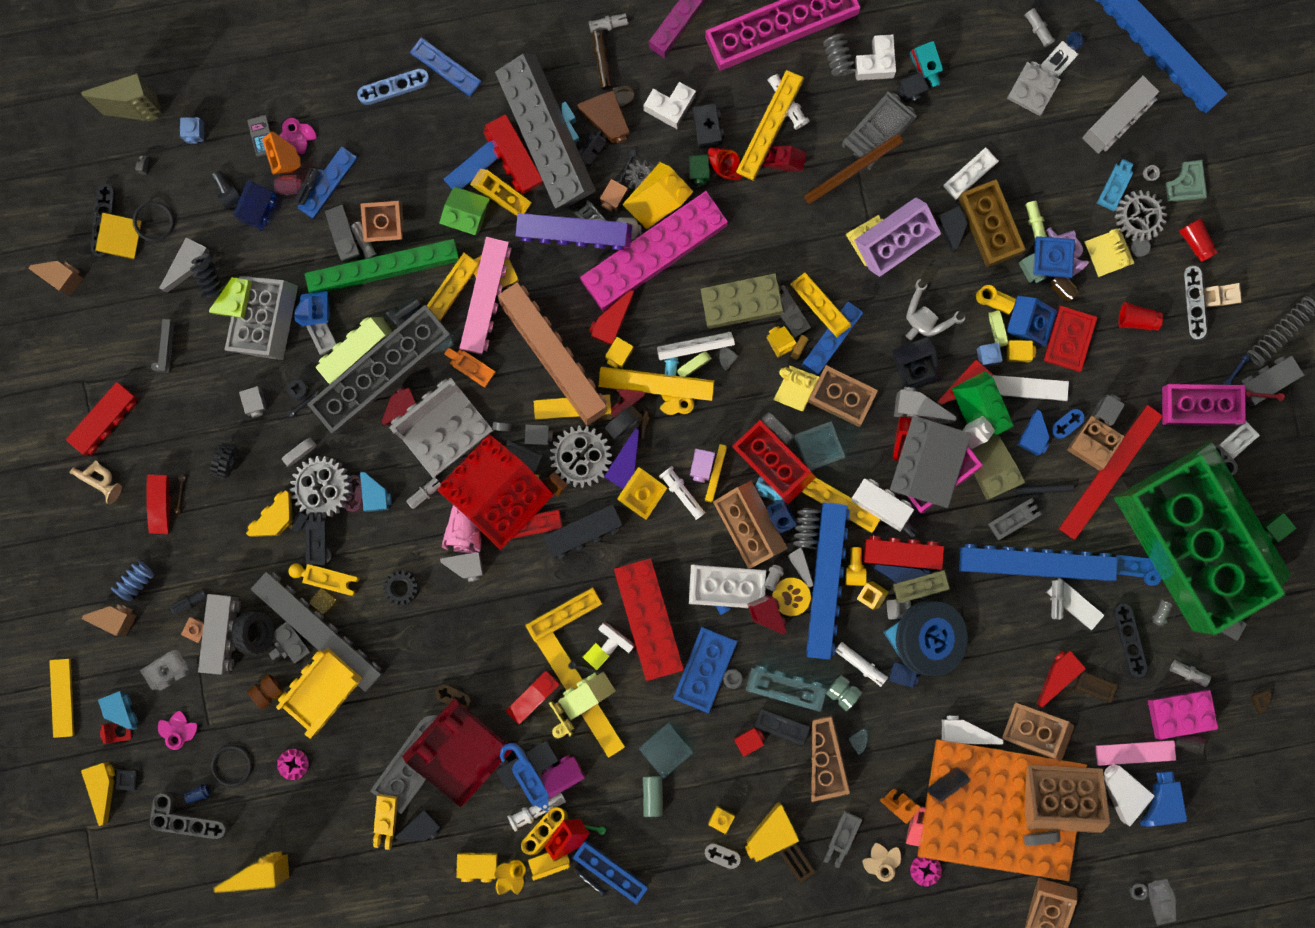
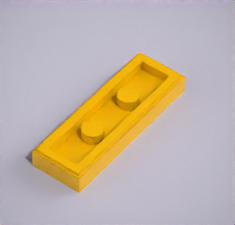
[705,444,727,503]

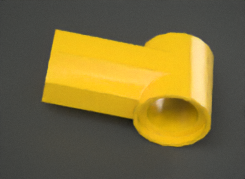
[976,285,1016,315]

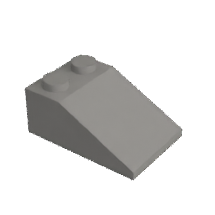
[894,387,956,425]

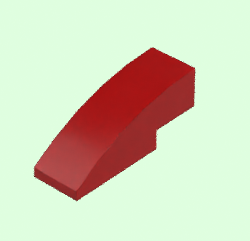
[147,475,171,534]

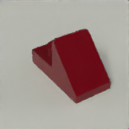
[611,389,645,418]

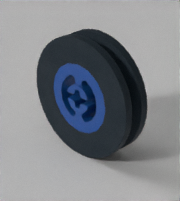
[896,601,968,676]

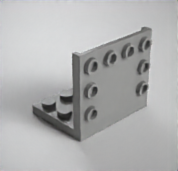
[389,378,493,477]

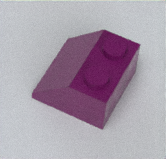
[540,755,586,798]

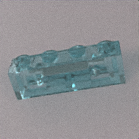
[745,665,827,712]

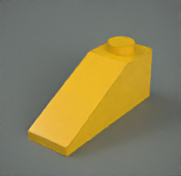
[470,169,531,216]
[81,762,115,826]

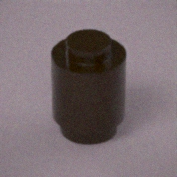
[1051,277,1079,302]

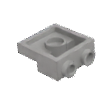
[1007,62,1060,116]

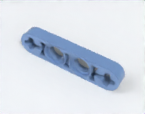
[357,69,429,105]

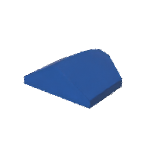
[295,291,331,326]

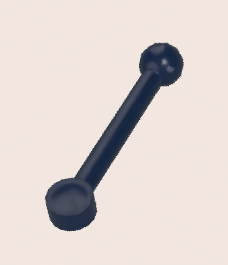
[1223,354,1250,385]

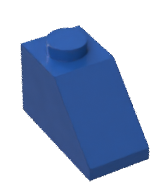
[1017,410,1049,456]

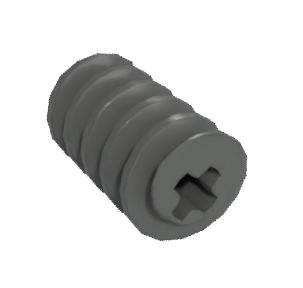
[823,34,856,76]
[793,508,822,549]

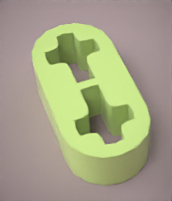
[989,310,1008,347]
[677,351,712,377]

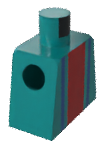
[909,41,943,88]

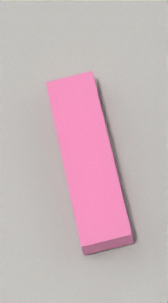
[1096,740,1176,765]

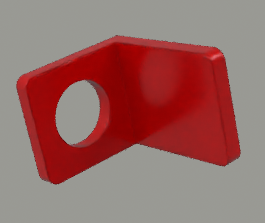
[100,723,132,744]

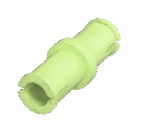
[1025,201,1047,239]

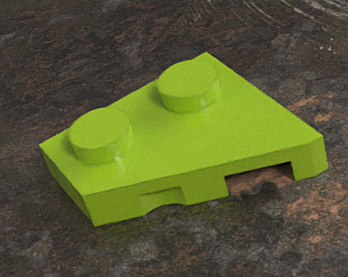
[209,278,252,318]

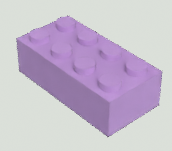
[854,198,941,277]

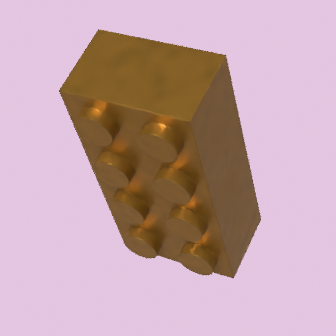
[958,179,1025,268]

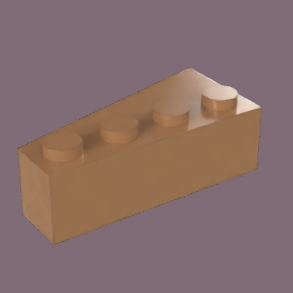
[811,715,850,802]

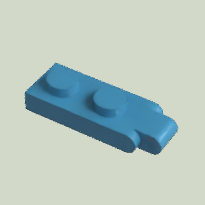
[1097,159,1133,211]

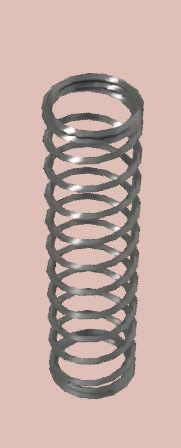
[1247,296,1315,367]

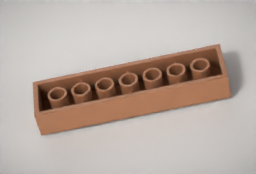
[498,283,607,426]

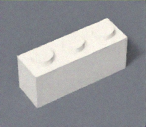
[851,478,914,531]

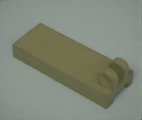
[893,570,949,603]

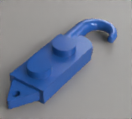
[500,743,549,812]

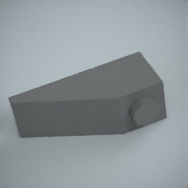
[325,205,362,264]

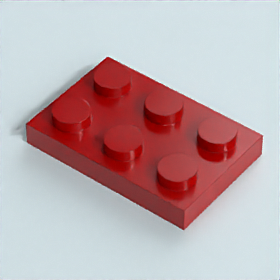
[1043,306,1097,372]

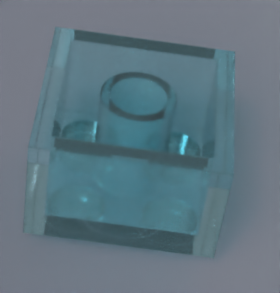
[794,421,845,471]

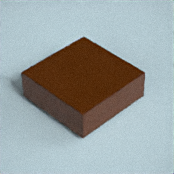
[544,472,568,497]

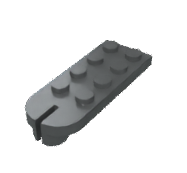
[370,715,438,814]

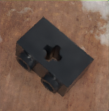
[692,104,725,149]

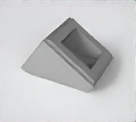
[887,599,911,619]

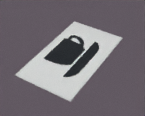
[1041,41,1078,78]

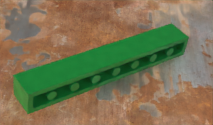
[305,239,459,293]

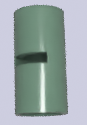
[643,776,663,817]

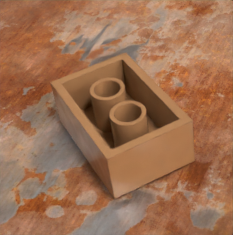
[808,365,878,427]

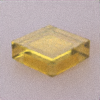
[309,588,337,615]

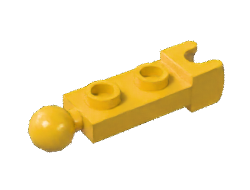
[289,563,359,596]

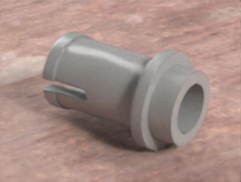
[764,565,784,591]

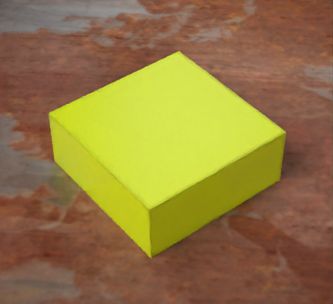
[583,643,610,670]

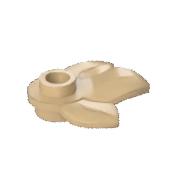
[863,843,901,882]

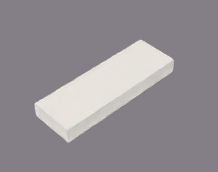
[943,148,998,200]
[1046,578,1104,630]

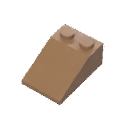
[1002,703,1074,762]
[1025,878,1077,928]

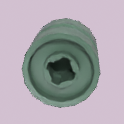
[825,674,862,711]

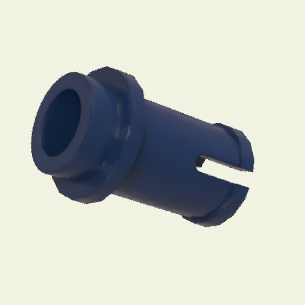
[184,784,211,804]

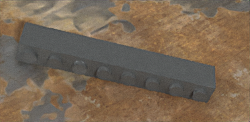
[251,572,383,692]

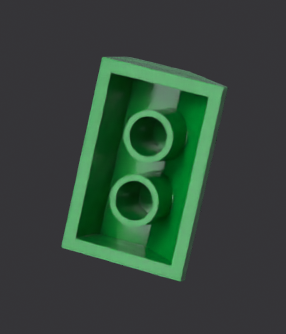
[951,371,1013,436]

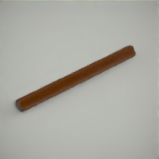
[804,134,903,204]

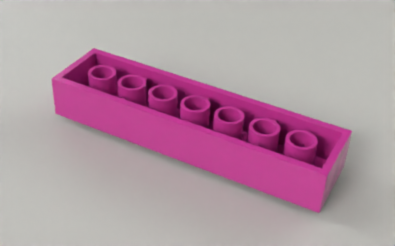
[705,0,860,71]
[580,191,728,312]

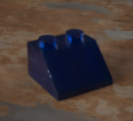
[233,180,277,231]

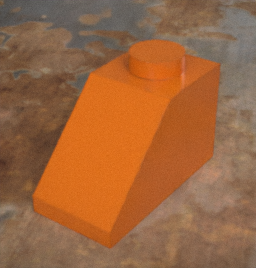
[262,132,301,175]

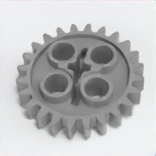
[550,426,612,488]
[290,456,352,519]

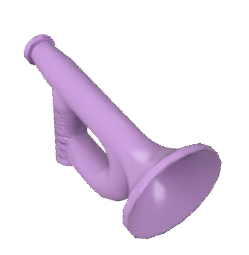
[1045,227,1089,276]

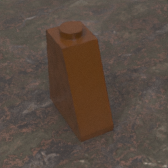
[578,90,630,144]

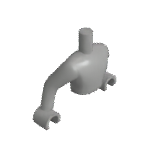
[906,279,965,340]

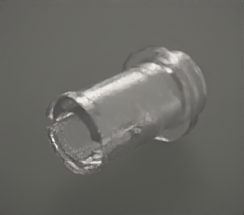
[1152,600,1173,626]

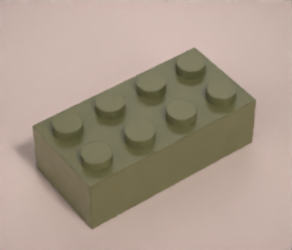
[701,273,785,329]

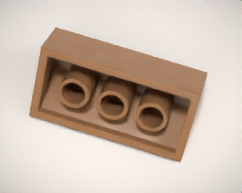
[713,481,788,569]

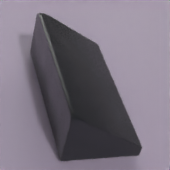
[927,767,971,803]

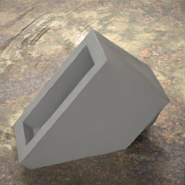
[440,552,484,582]

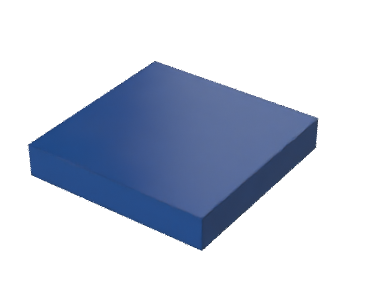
[1033,236,1075,278]

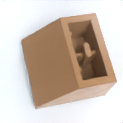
[1067,416,1124,470]

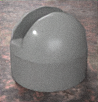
[1143,165,1160,181]

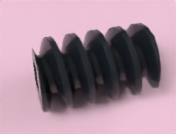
[190,255,223,298]

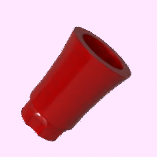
[1178,218,1218,262]
[1118,302,1163,331]

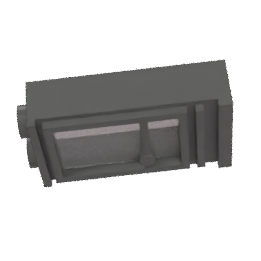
[842,91,917,170]

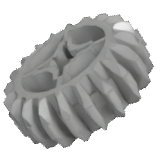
[1115,190,1167,242]

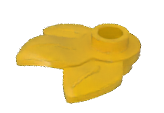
[660,395,694,415]
[493,860,526,895]

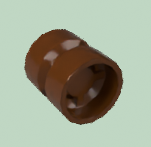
[247,674,285,710]

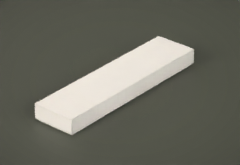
[657,332,735,360]
[992,375,1069,401]

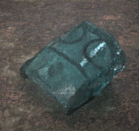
[639,723,693,778]

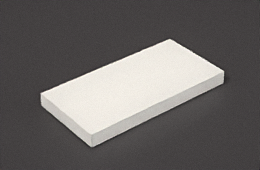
[689,565,766,608]

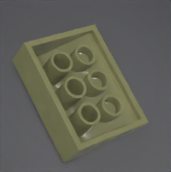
[81,74,163,121]

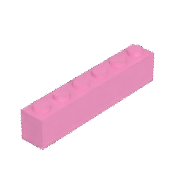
[460,237,511,355]

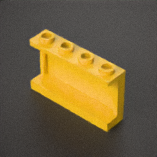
[276,648,363,739]

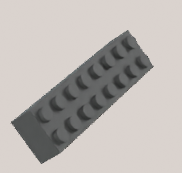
[495,54,596,209]
[307,305,452,434]

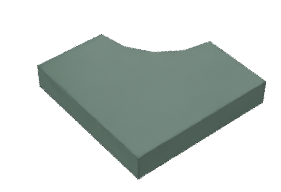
[1166,160,1207,202]

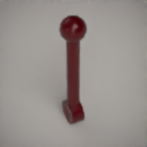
[1245,390,1285,401]

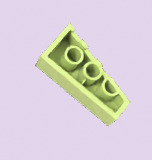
[316,317,393,384]

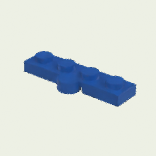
[297,146,358,219]
[1115,555,1162,586]

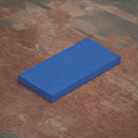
[673,627,737,713]

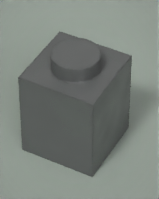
[525,425,553,447]

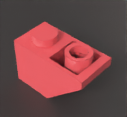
[906,806,925,846]

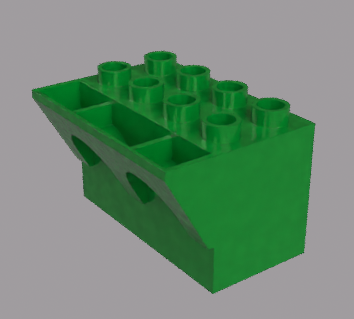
[1114,441,1291,635]

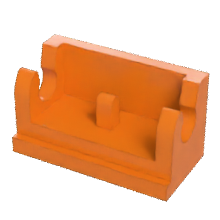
[880,789,920,824]

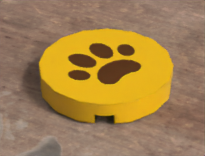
[772,578,811,616]

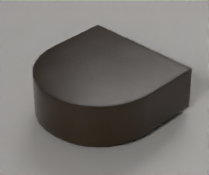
[613,85,634,107]

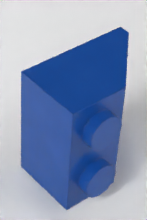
[1007,296,1057,347]

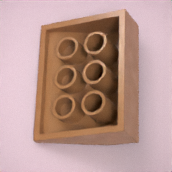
[1025,765,1110,833]

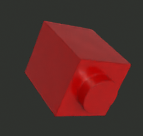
[734,727,765,757]

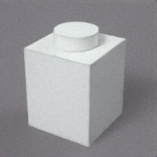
[963,416,995,449]

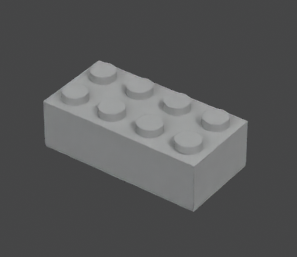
[1082,76,1159,154]
[198,594,241,675]

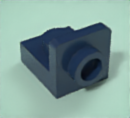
[888,662,920,688]

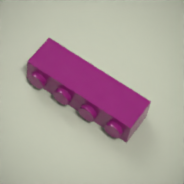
[649,0,707,58]

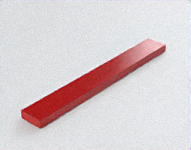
[1058,405,1163,540]

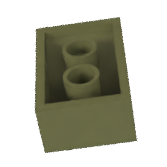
[971,435,1025,500]

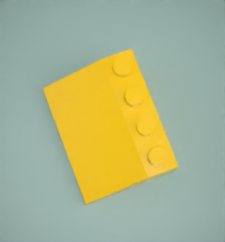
[214,852,289,892]

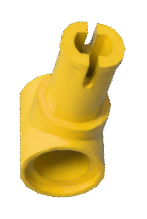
[845,547,866,586]

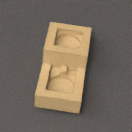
[1199,283,1242,308]

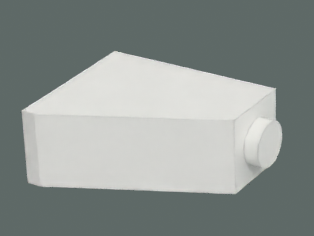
[1104,764,1154,826]

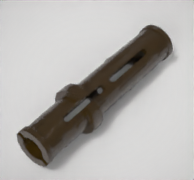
[591,30,612,89]

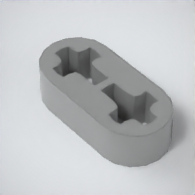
[282,437,317,467]
[705,843,740,869]

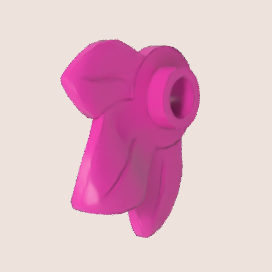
[280,118,316,154]
[158,711,197,750]

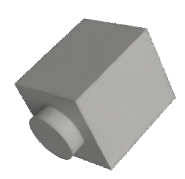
[239,386,267,418]

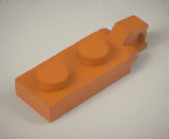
[444,347,496,388]

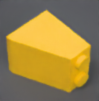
[745,802,799,862]

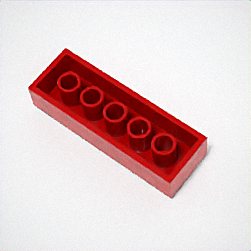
[614,558,683,681]

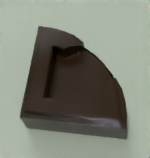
[1251,689,1272,714]

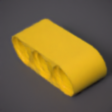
[521,807,568,855]

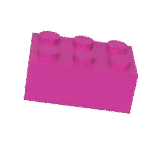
[1148,690,1218,739]

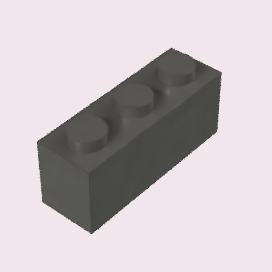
[1242,356,1304,407]

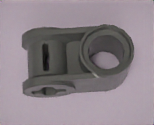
[574,201,606,221]

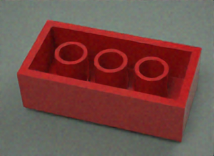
[732,420,816,504]

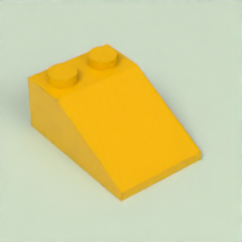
[622,162,693,229]

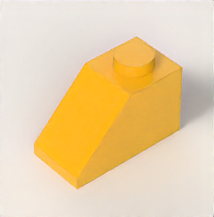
[767,326,797,357]

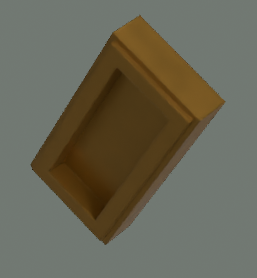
[791,335,808,359]

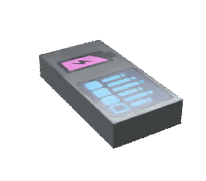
[247,115,271,157]

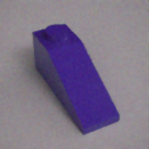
[604,428,639,489]

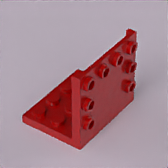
[436,434,554,550]

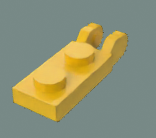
[373,794,398,850]

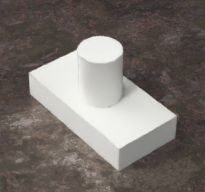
[598,622,635,655]

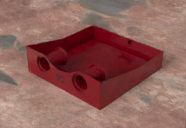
[402,698,513,808]

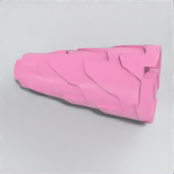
[442,505,481,553]

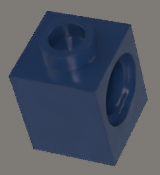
[767,499,797,534]

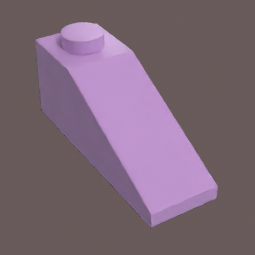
[690,449,715,483]

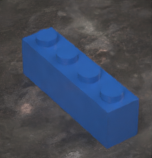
[802,302,863,376]
[573,840,648,904]

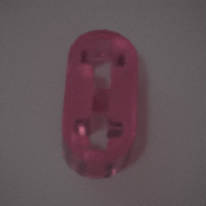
[344,475,363,512]

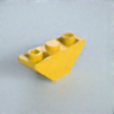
[246,490,293,537]

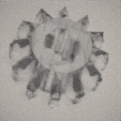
[625,160,654,190]

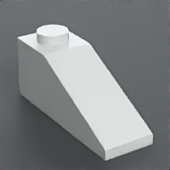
[942,716,1003,744]

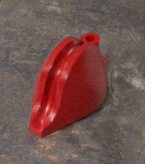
[708,147,742,180]

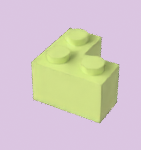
[558,672,616,720]

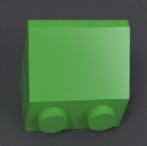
[439,186,490,235]

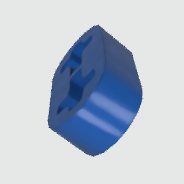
[1051,409,1084,439]

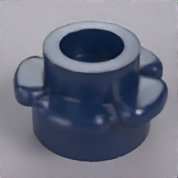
[1067,32,1084,50]

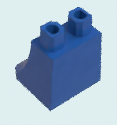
[1140,771,1187,827]

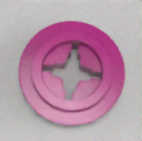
[277,749,309,780]
[910,857,942,886]

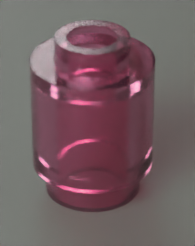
[274,175,302,195]

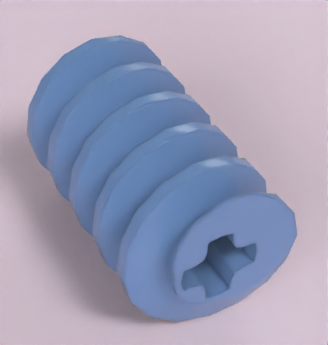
[111,559,154,601]

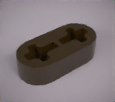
[435,684,471,708]

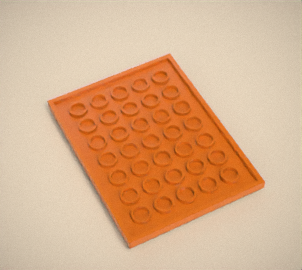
[918,739,1087,881]

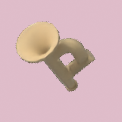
[70,460,122,504]

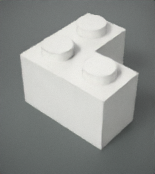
[855,35,896,80]
[644,82,696,129]

